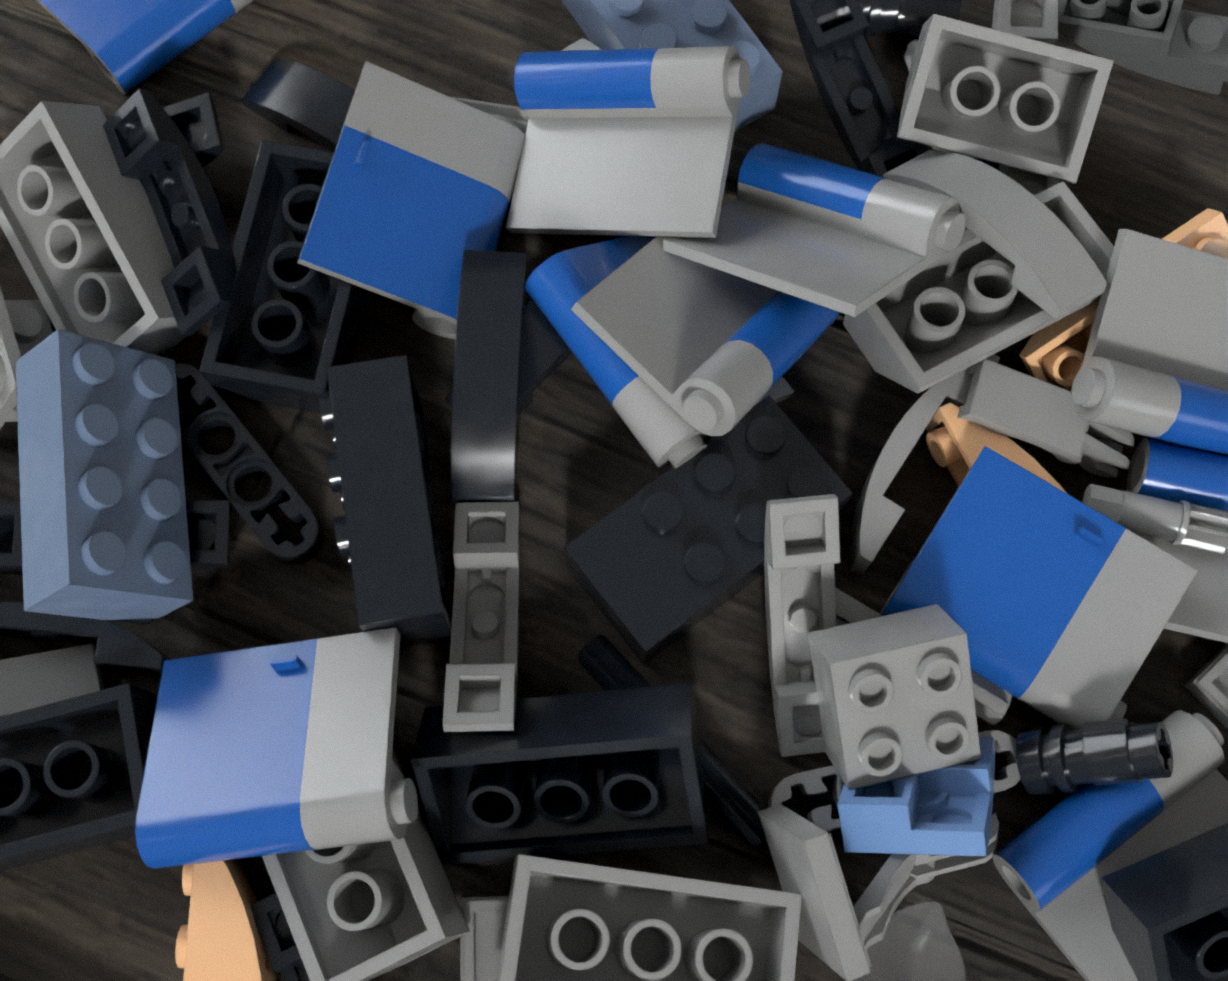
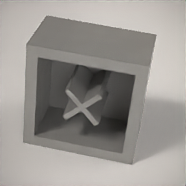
[808,604,981,790]

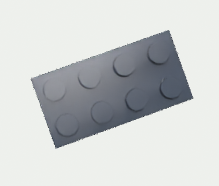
[561,0,783,132]
[16,329,193,625]

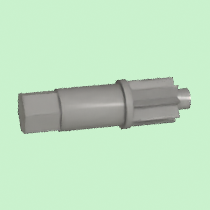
[1082,484,1228,554]

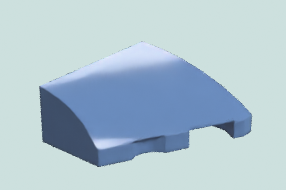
[837,737,995,857]

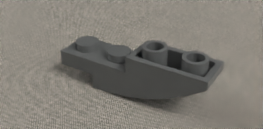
[1058,0,1228,95]

